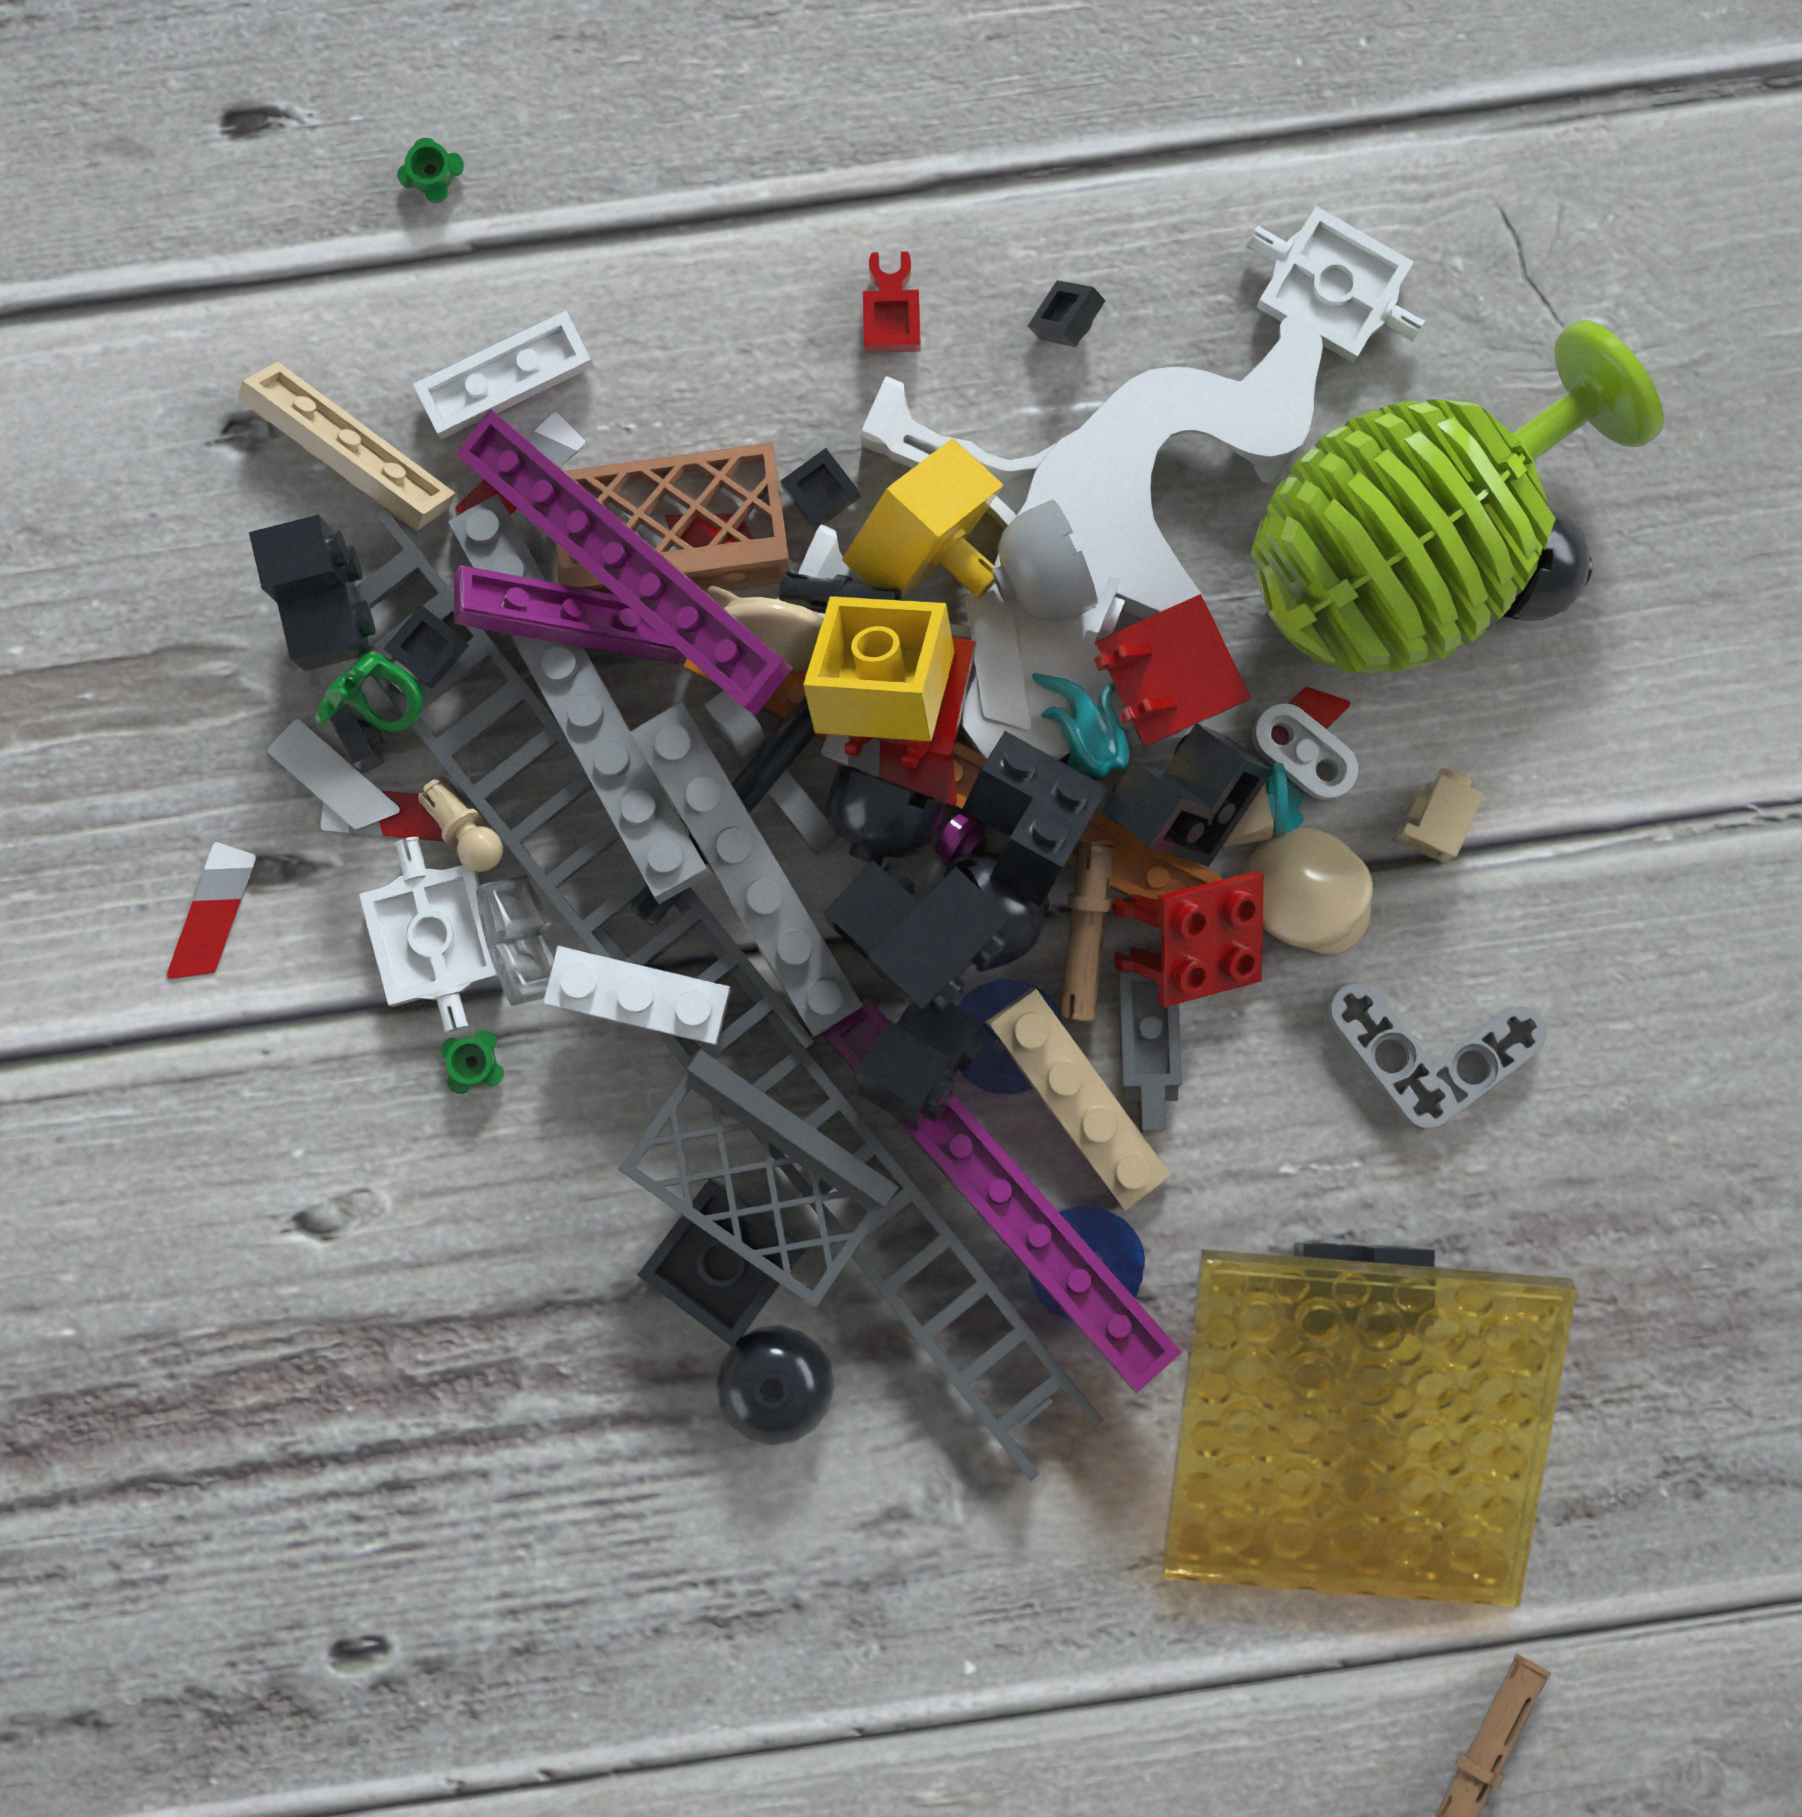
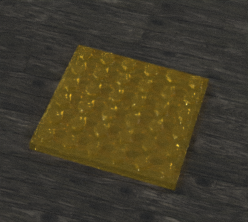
[1162,1249,1577,1607]

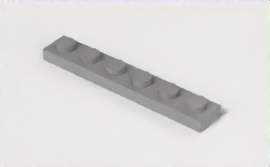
[629,701,863,1037]

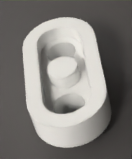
[1252,704,1358,800]

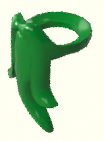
[315,651,423,732]

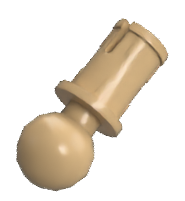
[418,777,504,872]

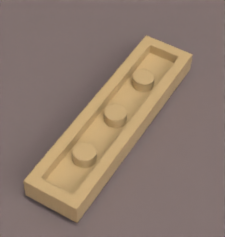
[237,361,455,531]
[985,987,1171,1211]

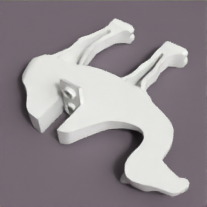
[798,315,1323,761]

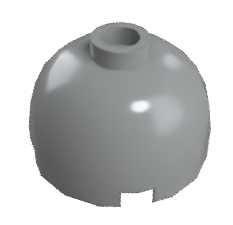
[991,499,1098,621]

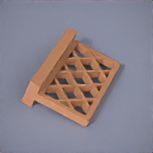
[556,442,791,594]

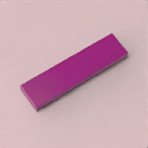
[453,565,683,664]

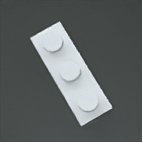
[413,311,594,440]
[543,946,731,1046]

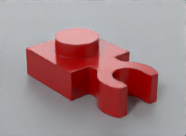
[863,251,921,353]

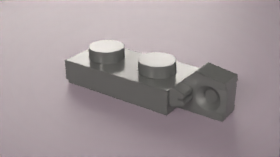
[1118,970,1182,1132]

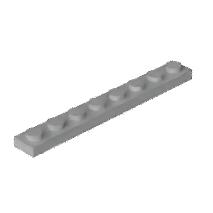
[448,494,710,904]

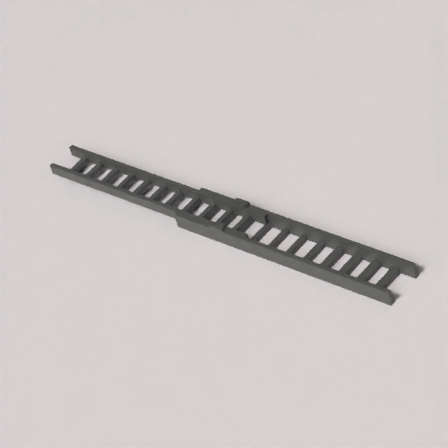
[356,508,1104,1481]

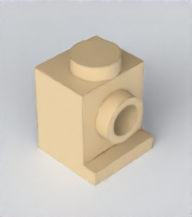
[1392,768,1484,864]

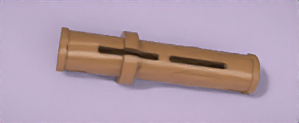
[1059,842,1116,1020]
[1435,1653,1551,1817]

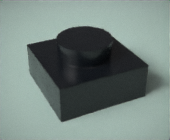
[1027,280,1106,347]
[780,448,860,531]
[383,604,469,689]
[330,703,385,773]

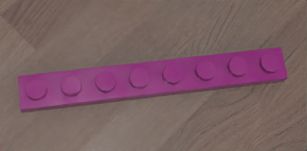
[456,409,793,715]
[824,997,1182,1394]

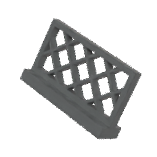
[618,1049,899,1308]

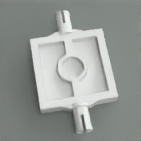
[1246,206,1425,363]
[359,837,504,1033]

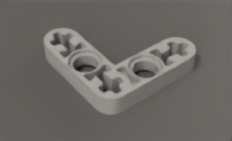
[705,690,839,855]
[1327,983,1547,1129]

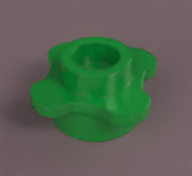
[397,138,464,203]
[440,1030,504,1094]

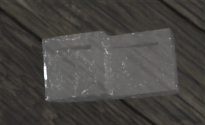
[476,875,554,1006]

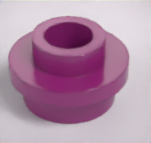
[935,814,987,867]

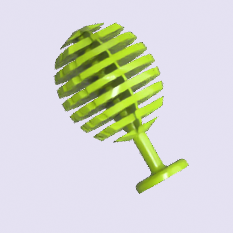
[1251,320,1664,674]

